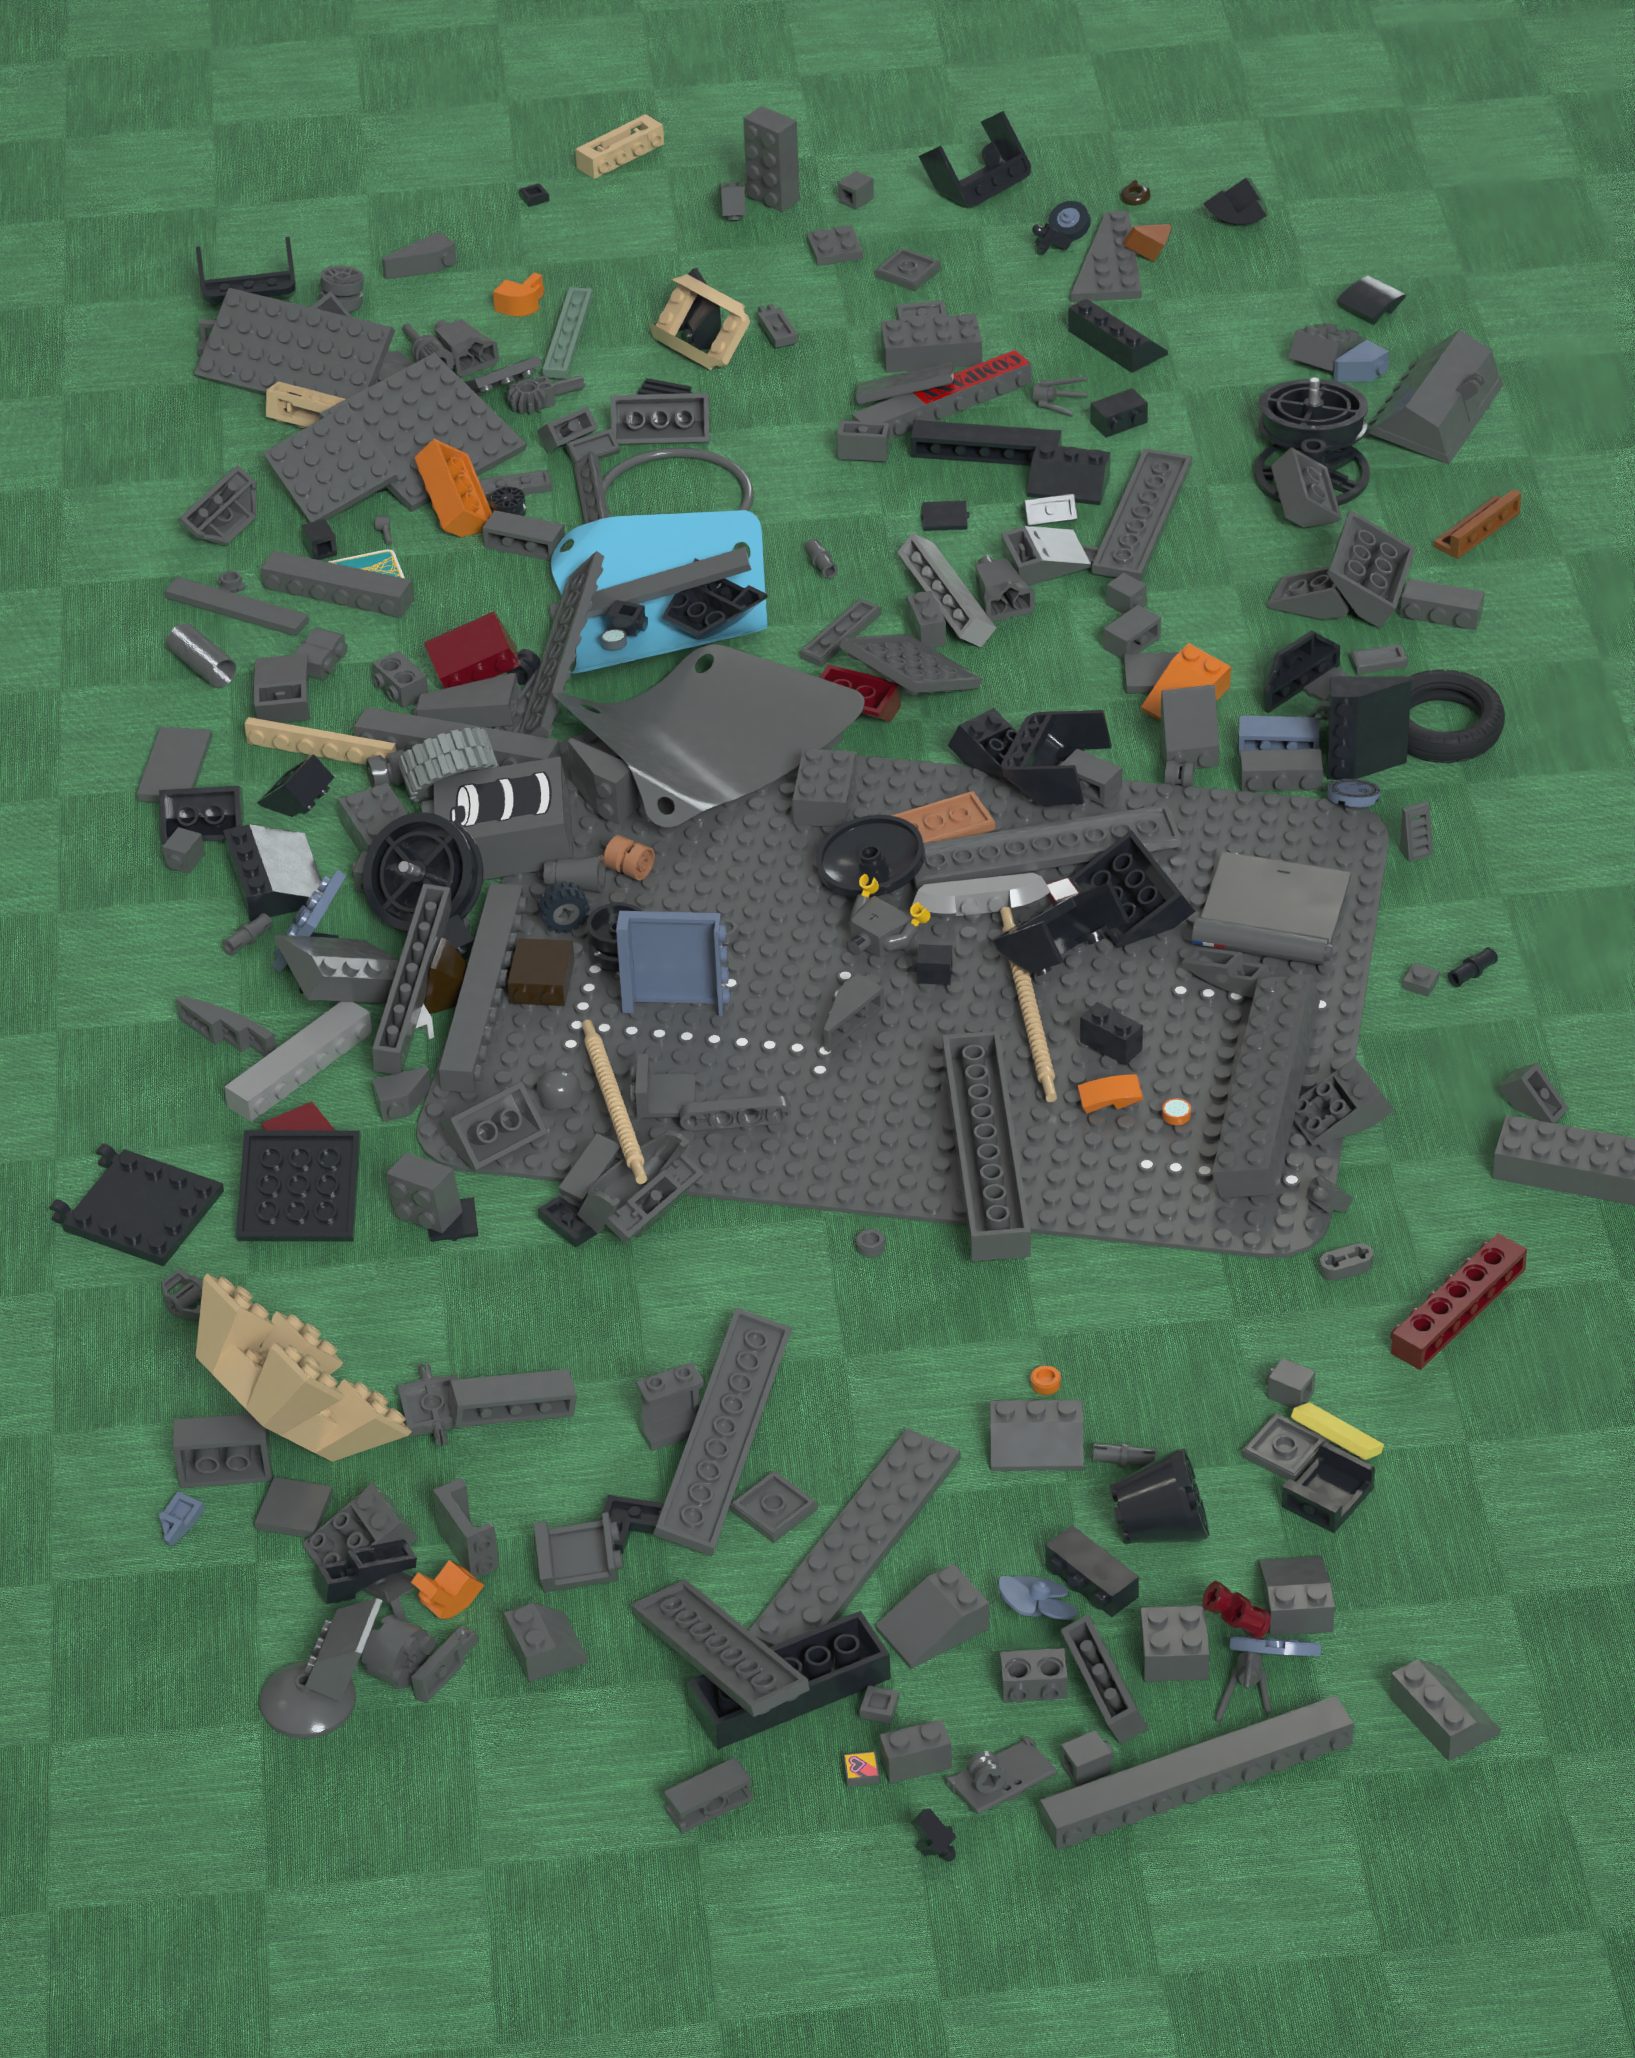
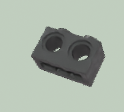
[372,651,429,708]
[1000,1648,1067,1702]

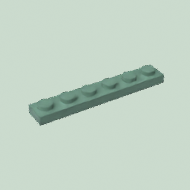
[543,287,593,379]

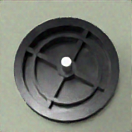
[1258,378,1368,451]
[363,812,483,933]

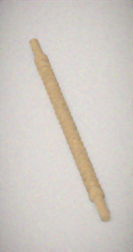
[1000,907,1057,1102]
[582,1020,647,1184]

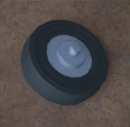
[1049,201,1091,241]

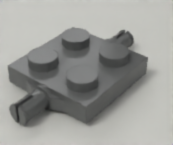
[398,1363,460,1446]

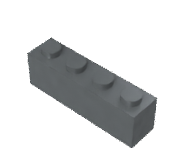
[448,1369,577,1428]
[1061,1614,1149,1744]

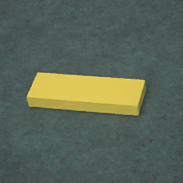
[1291,1402,1384,1460]

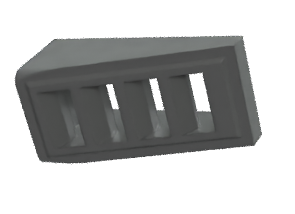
[1400,801,1433,862]

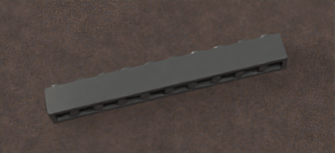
[439,883,528,1093]
[1040,1696,1354,1849]

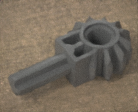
[507,375,585,415]

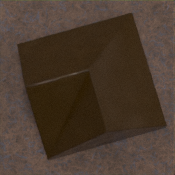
[425,938,468,1014]

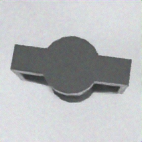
[161,1268,203,1320]

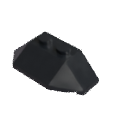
[1263,630,1340,713]

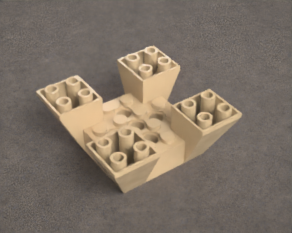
[196,1273,412,1462]

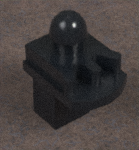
[1032,223,1073,255]
[910,1809,957,1862]

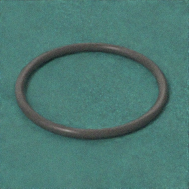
[602,448,754,517]

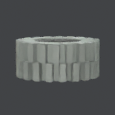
[398,727,499,803]

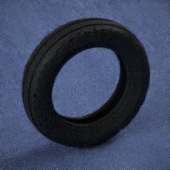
[1407,669,1505,763]

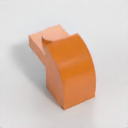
[493,273,544,316]
[411,1560,484,1619]

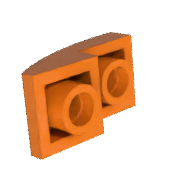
[1078,1074,1144,1114]

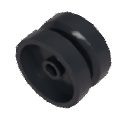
[587,902,642,972]

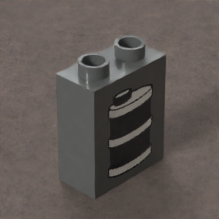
[421,757,573,880]

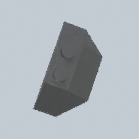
[178,465,257,546]

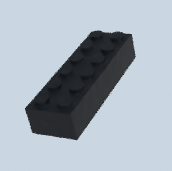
[688,1611,891,1750]

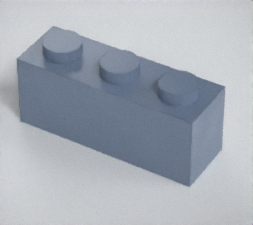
[1239,716,1319,756]

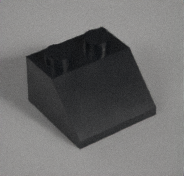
[257,754,335,817]

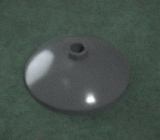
[260,1660,356,1738]

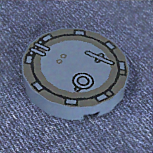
[1327,779,1381,807]

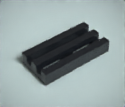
[638,378,692,395]

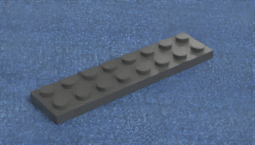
[1092,448,1192,581]
[631,1579,810,1717]

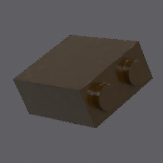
[508,938,575,1006]

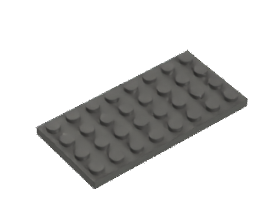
[194,288,395,399]

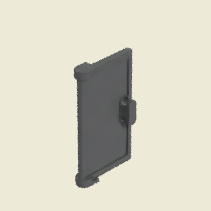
[945,1736,1058,1814]

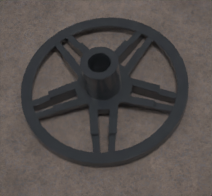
[1255,438,1370,506]

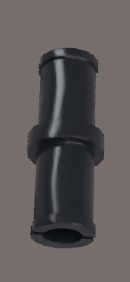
[1448,947,1498,987]

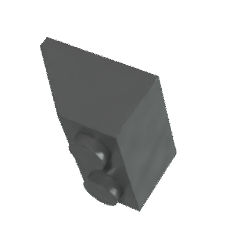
[504,1603,588,1682]

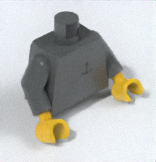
[848,874,930,957]

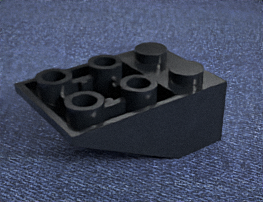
[948,708,1018,782]

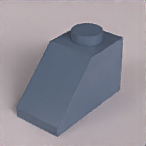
[1334,340,1389,382]

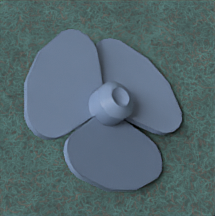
[998,1576,1078,1620]

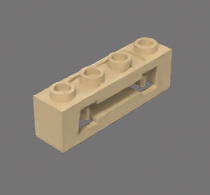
[576,114,664,179]
[266,381,346,428]

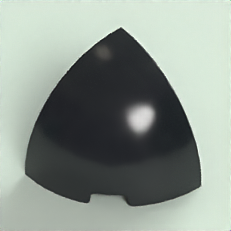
[1203,177,1268,224]

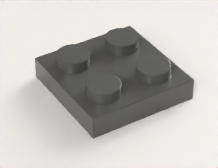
[807,226,863,266]

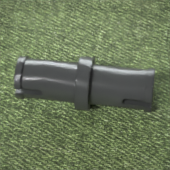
[805,539,838,578]
[222,913,273,955]
[1092,1442,1156,1467]

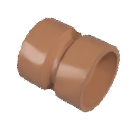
[604,835,655,881]

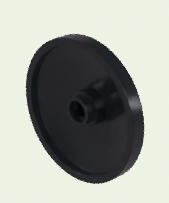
[816,815,925,898]

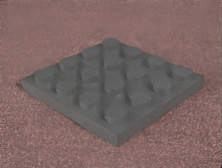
[263,404,398,523]
[839,634,982,695]

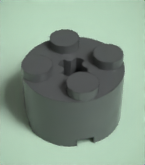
[362,1615,435,1689]

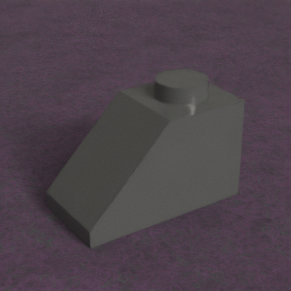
[1499,1063,1568,1123]
[372,1067,431,1122]

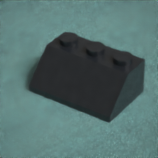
[671,268,721,350]
[1027,443,1111,505]
[159,786,244,844]

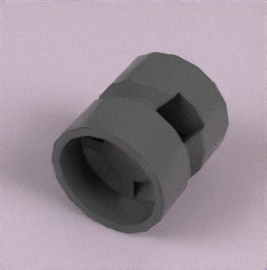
[366,750,405,788]

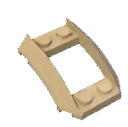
[649,274,750,370]

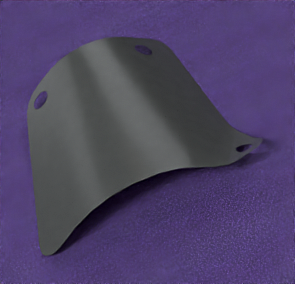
[553,644,865,827]

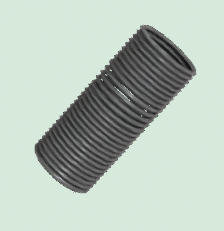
[167,623,237,688]

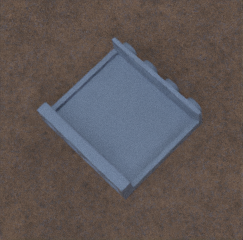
[616,911,730,1016]

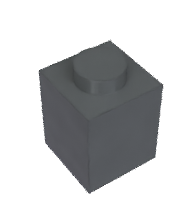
[838,171,874,210]
[1107,573,1147,614]
[162,827,205,874]
[1266,1358,1315,1409]
[1061,1730,1114,1787]

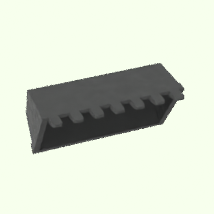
[1364,330,1503,464]

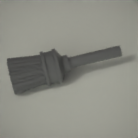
[402,323,455,369]

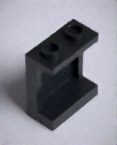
[1281,1442,1375,1533]

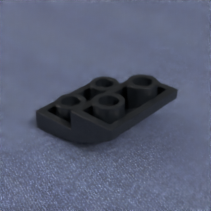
[1336,276,1406,324]

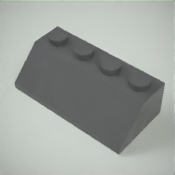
[611,393,710,445]

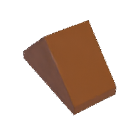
[1123,224,1172,262]

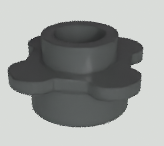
[217,571,245,593]

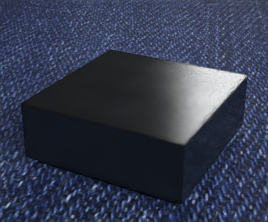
[519,183,550,207]

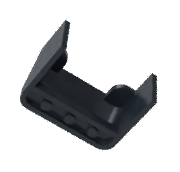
[918,110,1031,208]
[196,236,296,306]
[1001,710,1112,807]
[992,882,1130,977]

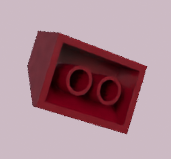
[424,611,520,689]
[819,664,901,722]

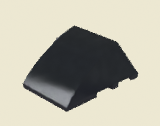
[662,558,768,639]

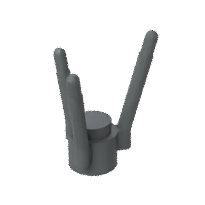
[1033,376,1088,416]
[1215,1652,1271,1722]

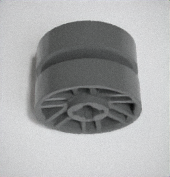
[320,266,364,312]

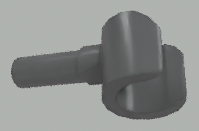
[375,516,392,545]

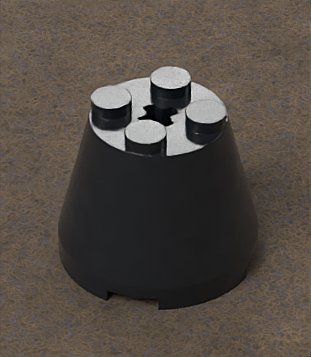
[1110,1448,1210,1545]

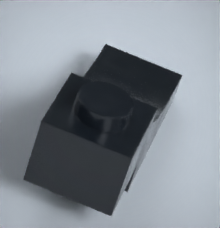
[315,1540,417,1604]

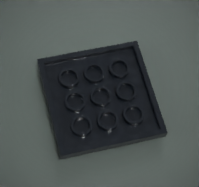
[236,1130,361,1241]

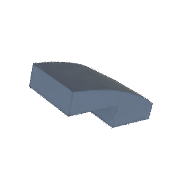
[159,1491,206,1546]

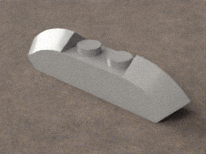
[912,873,1051,917]

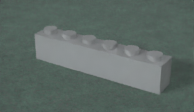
[898,533,996,647]
[224,1001,372,1122]

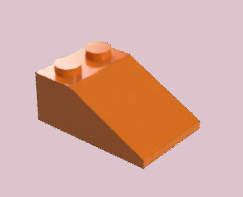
[1141,643,1231,721]

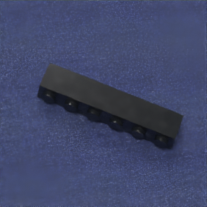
[911,420,1062,466]

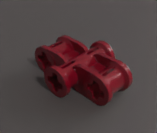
[1202,1581,1271,1640]

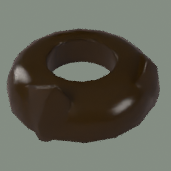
[1120,180,1151,206]

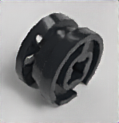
[490,487,526,516]

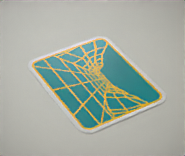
[328,549,405,578]

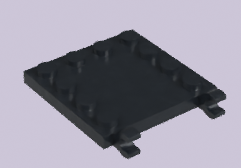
[49,1144,224,1267]

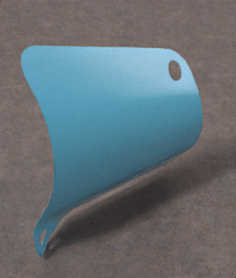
[551,510,768,674]

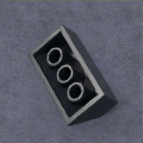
[1068,298,1168,373]

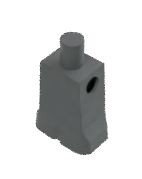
[435,319,499,377]
[975,556,1035,621]

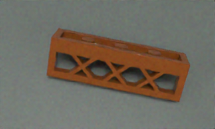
[1434,489,1521,559]

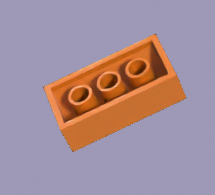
[414,439,492,537]

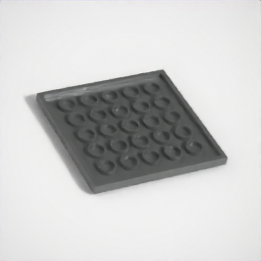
[319,353,527,512]

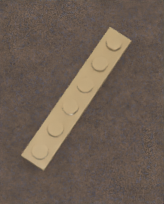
[244,717,396,765]

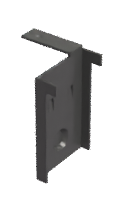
[362,1571,417,1621]

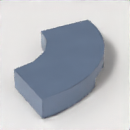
[1230,1636,1321,1656]

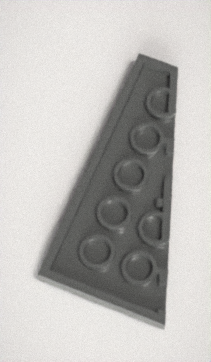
[1071,210,1142,302]

